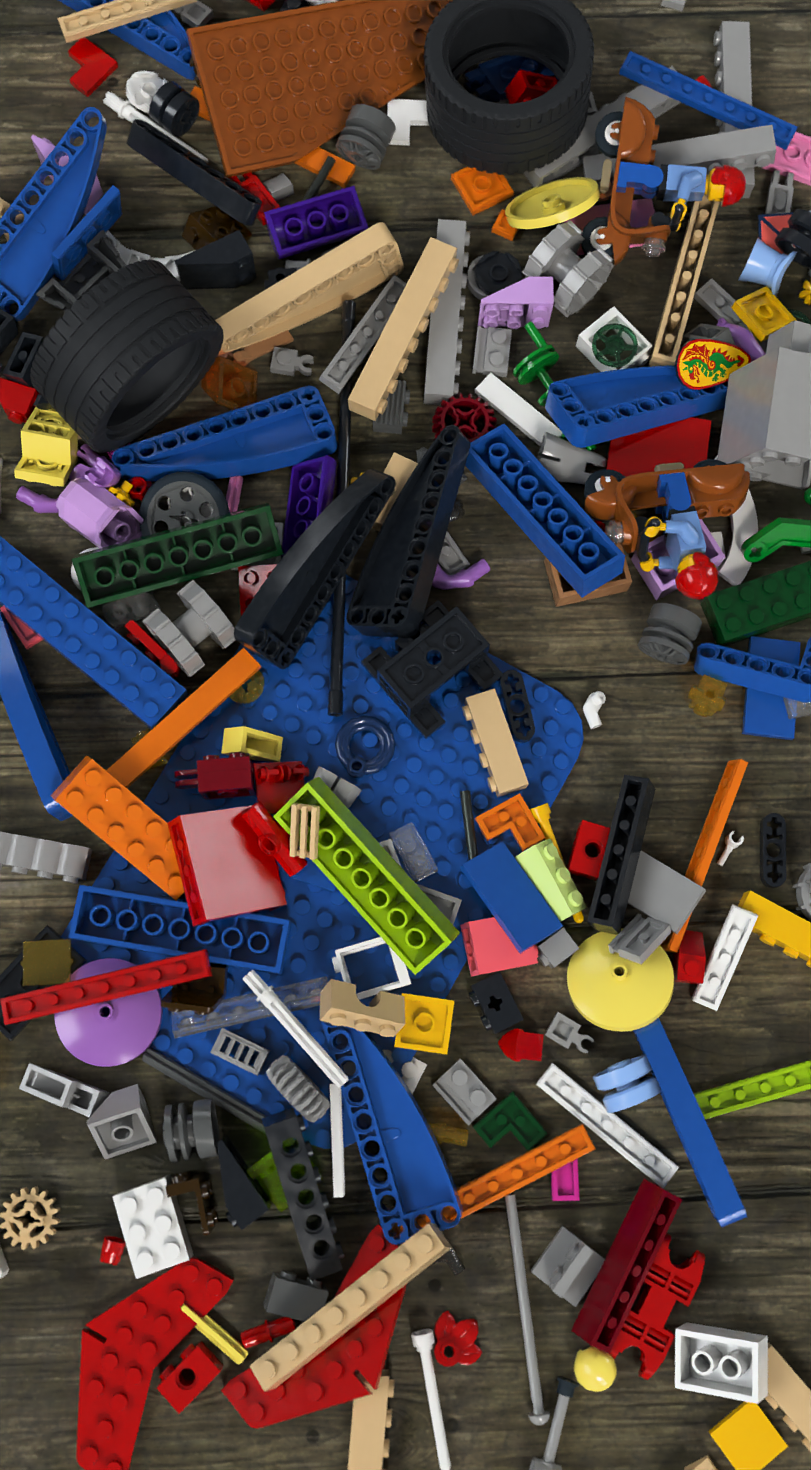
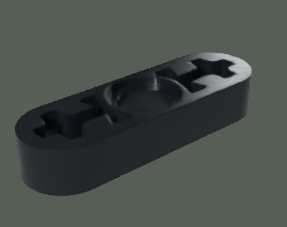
[499,670,535,743]
[760,813,786,888]

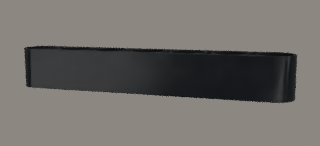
[127,119,262,226]

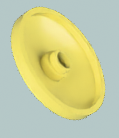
[505,177,600,229]
[567,929,674,1032]

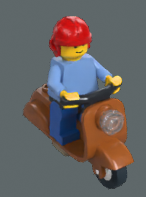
[581,97,746,267]
[584,459,750,600]

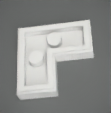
[387,99,429,145]

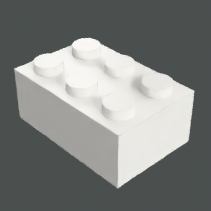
[112,1175,194,1279]
[675,1322,768,1404]

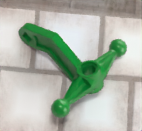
[741,487,811,563]

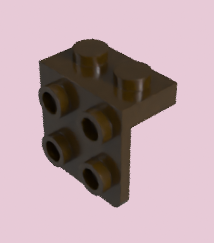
[182,206,252,250]
[161,963,228,1015]
[165,1170,218,1236]

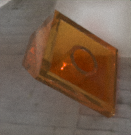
[201,356,258,410]

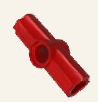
[242,801,307,877]

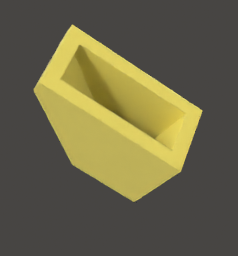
[221,726,283,762]

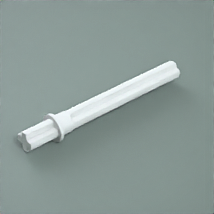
[103,91,209,163]
[243,969,348,1088]

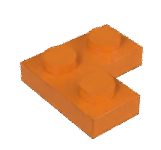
[475,793,546,852]

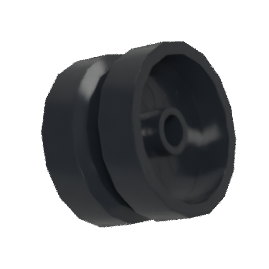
[775,209,811,269]

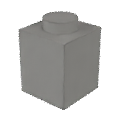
[537,927,579,969]

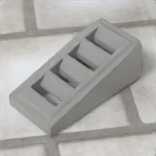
[210,1028,270,1076]

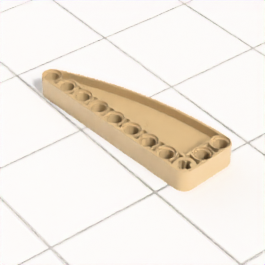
[215,222,404,356]

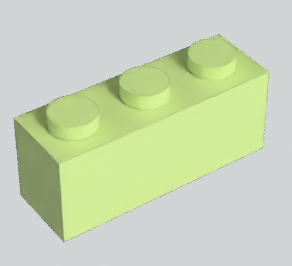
[515,839,587,922]

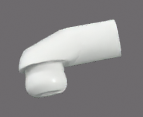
[583,691,606,729]

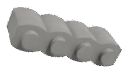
[0,831,92,884]

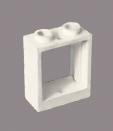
[576,306,653,372]
[332,937,411,1000]

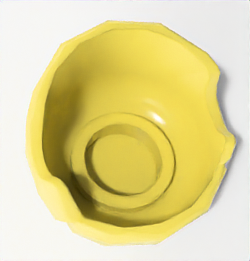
[574,1346,617,1392]

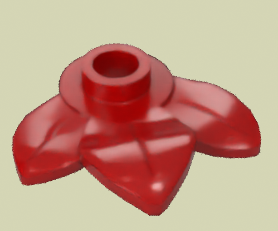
[434,1311,482,1367]

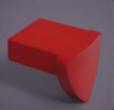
[498,1028,544,1062]

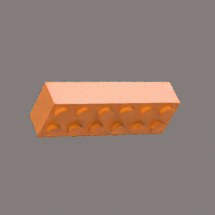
[51,755,184,901]

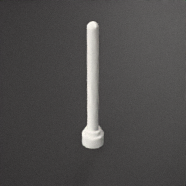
[411,1329,451,1470]

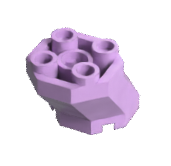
[56,478,144,548]

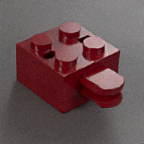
[174,753,256,800]

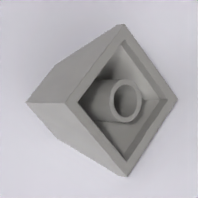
[87,1084,157,1160]

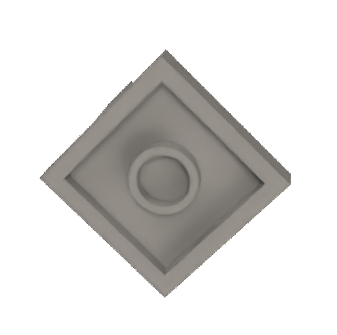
[530,1226,605,1307]

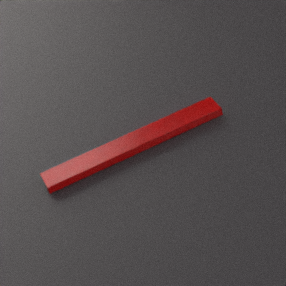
[0,949,212,1025]

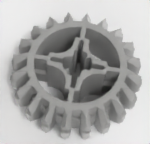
[266,1055,330,1123]

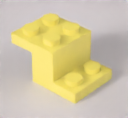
[14,407,78,487]

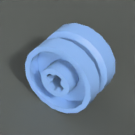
[593,1054,662,1113]

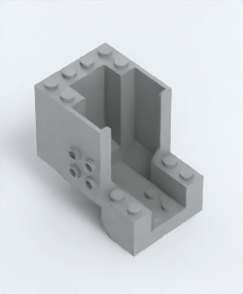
[717,320,811,489]

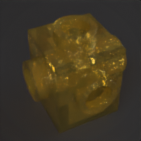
[687,674,728,717]

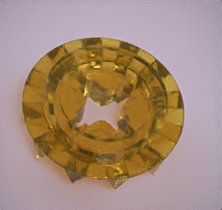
[229,670,264,704]

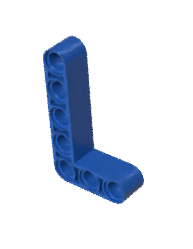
[694,637,811,703]

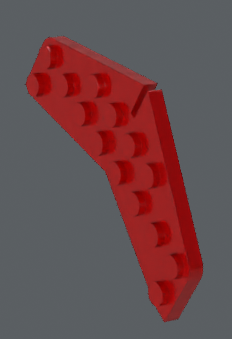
[221,1224,407,1428]
[76,1256,234,1470]

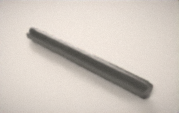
[142,1047,267,1134]

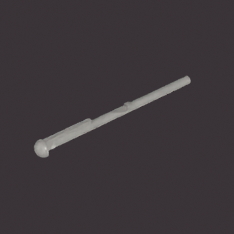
[505,1194,550,1425]

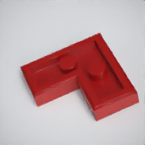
[68,37,118,97]

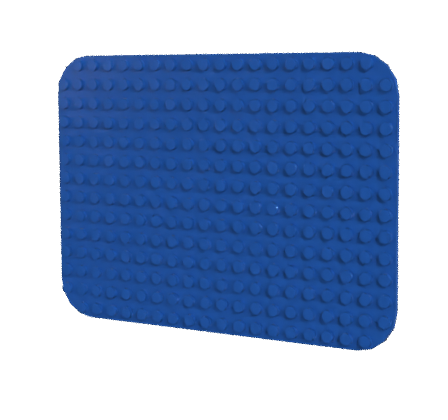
[61,575,584,1149]

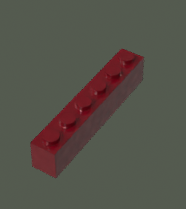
[571,1179,682,1354]

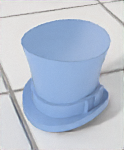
[738,238,797,296]

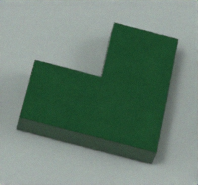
[472,1091,548,1151]

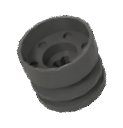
[336,104,396,170]
[638,603,702,665]
[163,1098,220,1163]

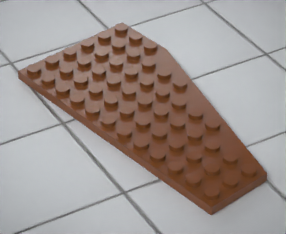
[186,0,452,177]

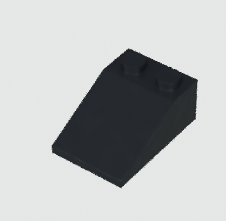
[174,230,257,289]
[217,1136,273,1230]

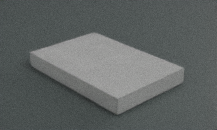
[628,851,706,934]

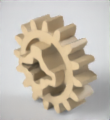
[0,1186,61,1250]

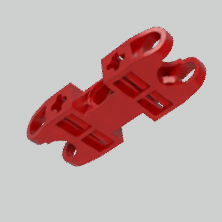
[610,1233,705,1380]

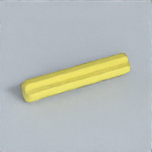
[181,1304,249,1364]

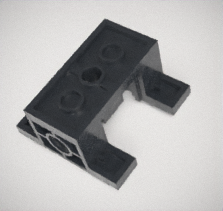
[361,600,504,739]

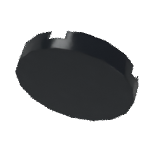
[475,251,522,296]

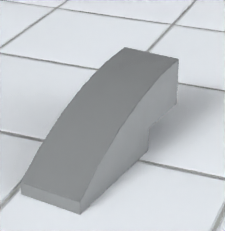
[19,1063,110,1117]

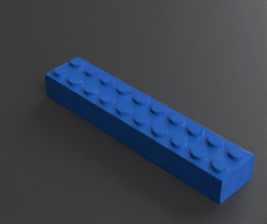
[0,536,189,730]

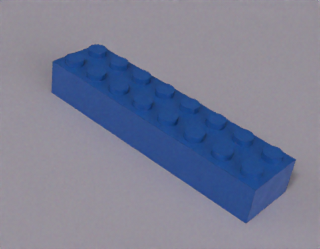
[465,424,625,597]
[68,885,291,975]

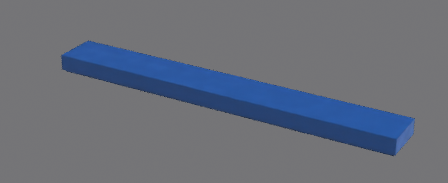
[619,51,798,150]

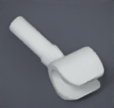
[717,831,744,866]

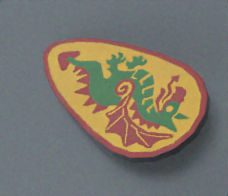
[675,339,751,390]

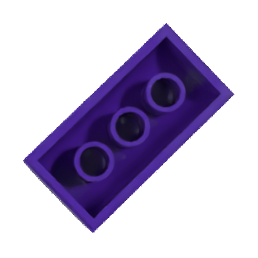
[264,186,369,259]
[281,455,337,557]

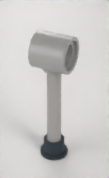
[529,1376,579,1470]

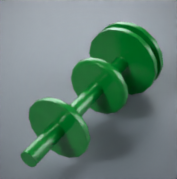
[513,321,597,451]

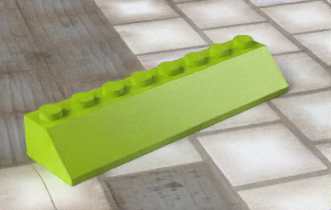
[273,777,460,975]

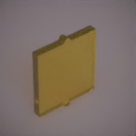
[20,939,73,986]

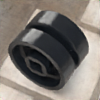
[149,81,200,137]

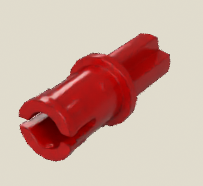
[241,1317,296,1348]

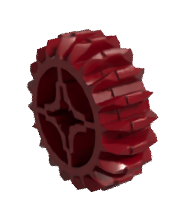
[432,392,497,443]

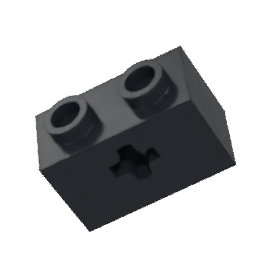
[468,971,524,1034]

